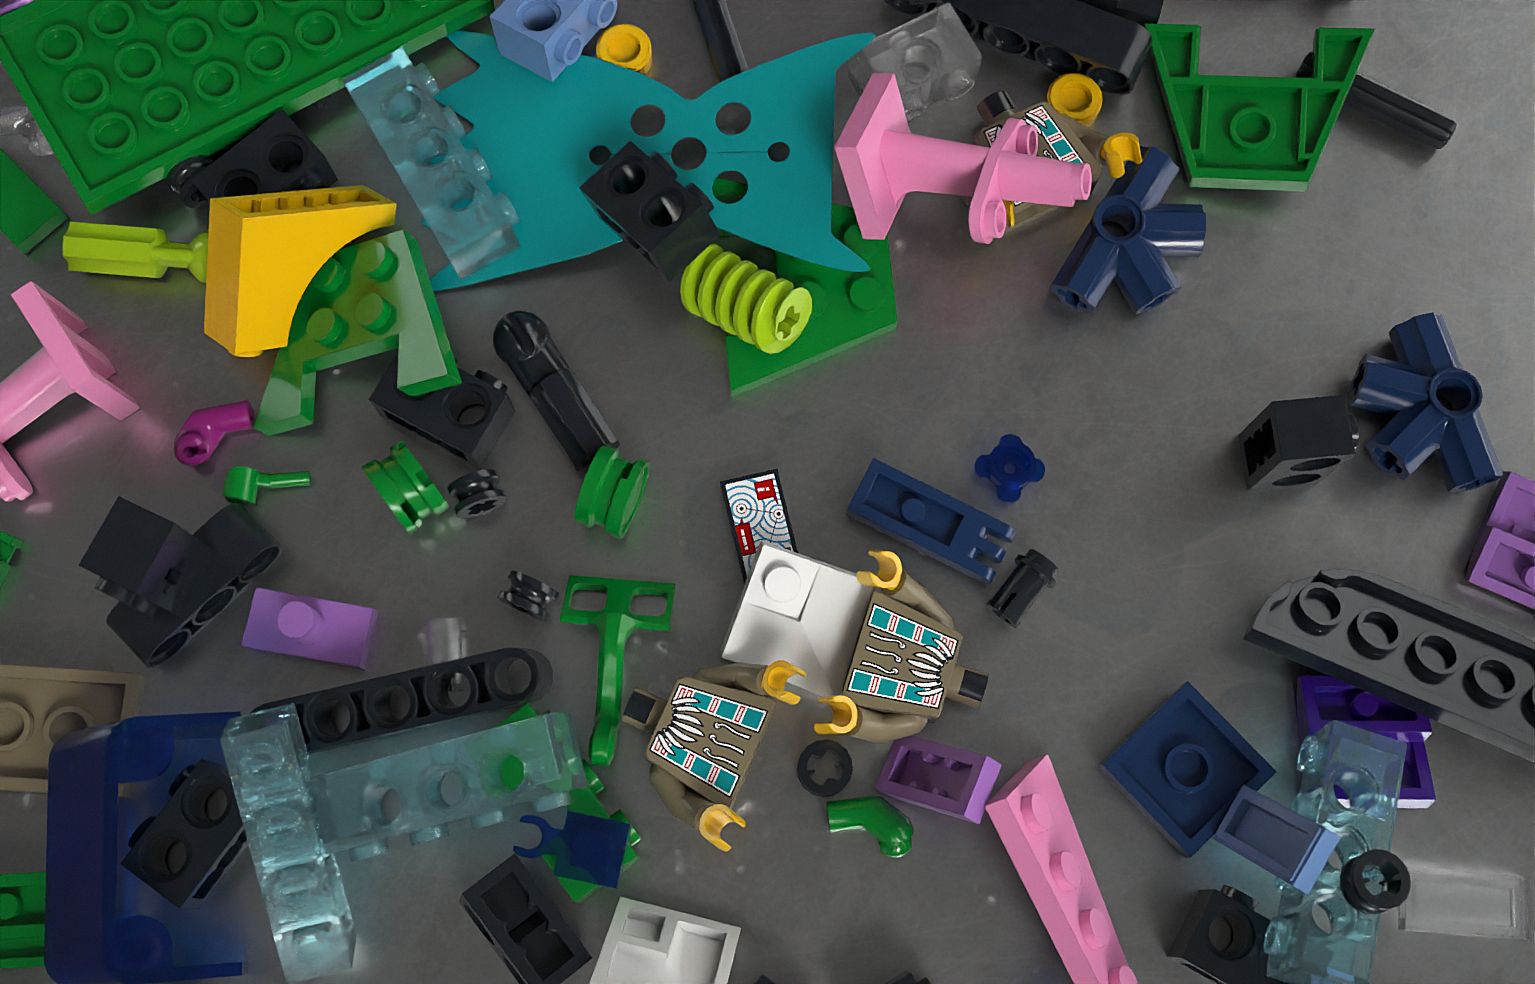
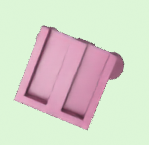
[834,73,1092,244]
[0,281,140,502]

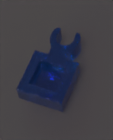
[513,811,632,889]

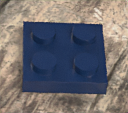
[1097,681,1277,858]

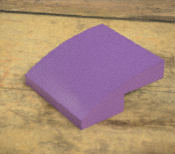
[1465,471,1535,610]

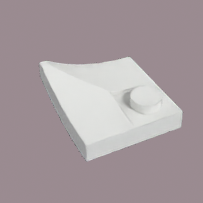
[720,541,875,697]
[590,896,741,984]

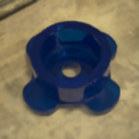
[974,434,1045,503]

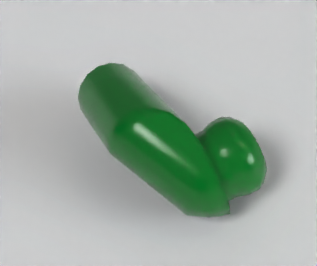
[826,796,914,858]

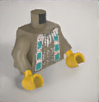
[961,90,1142,234]
[814,550,989,744]
[622,660,806,852]

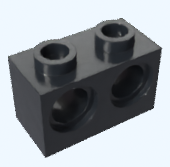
[191,109,338,205]
[579,141,720,283]
[368,351,516,470]
[1238,395,1359,491]
[120,758,271,909]
[459,854,592,984]
[1166,885,1331,984]

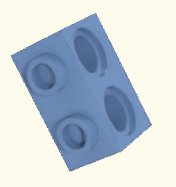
[489,0,618,82]

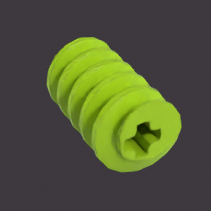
[680,243,812,354]

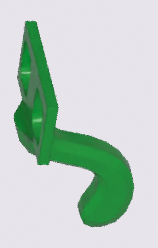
[560,575,676,767]

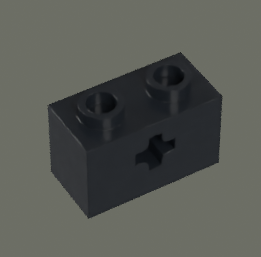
[79,496,215,617]

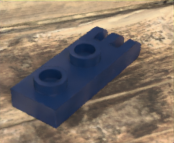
[846,458,1016,584]

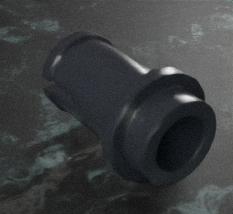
[986,549,1059,628]

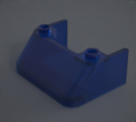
[44,711,248,984]

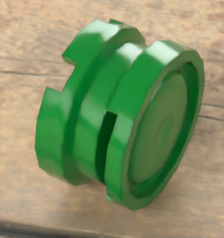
[362,439,450,535]
[574,445,650,539]

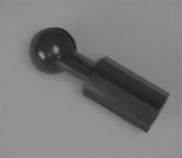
[493,310,620,472]

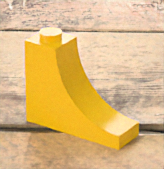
[204,185,397,357]

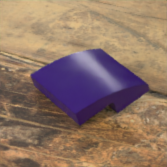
[1297,676,1436,808]

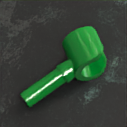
[222,466,311,506]

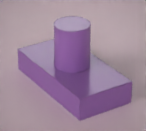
[241,588,378,671]
[875,736,1002,824]

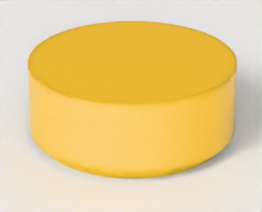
[596,24,652,75]
[1044,73,1103,127]

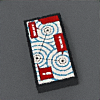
[720,469,798,585]

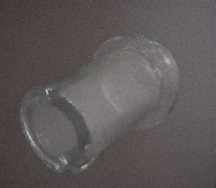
[419,618,468,693]

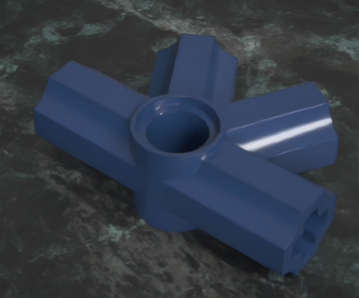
[1049,145,1206,315]
[1349,312,1503,493]

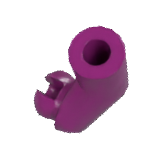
[174,400,255,466]

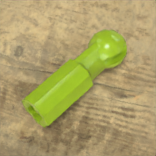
[63,222,209,284]

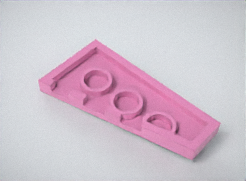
[985,754,1138,984]

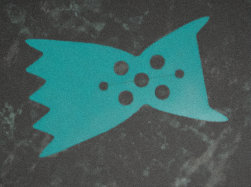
[422,30,876,292]

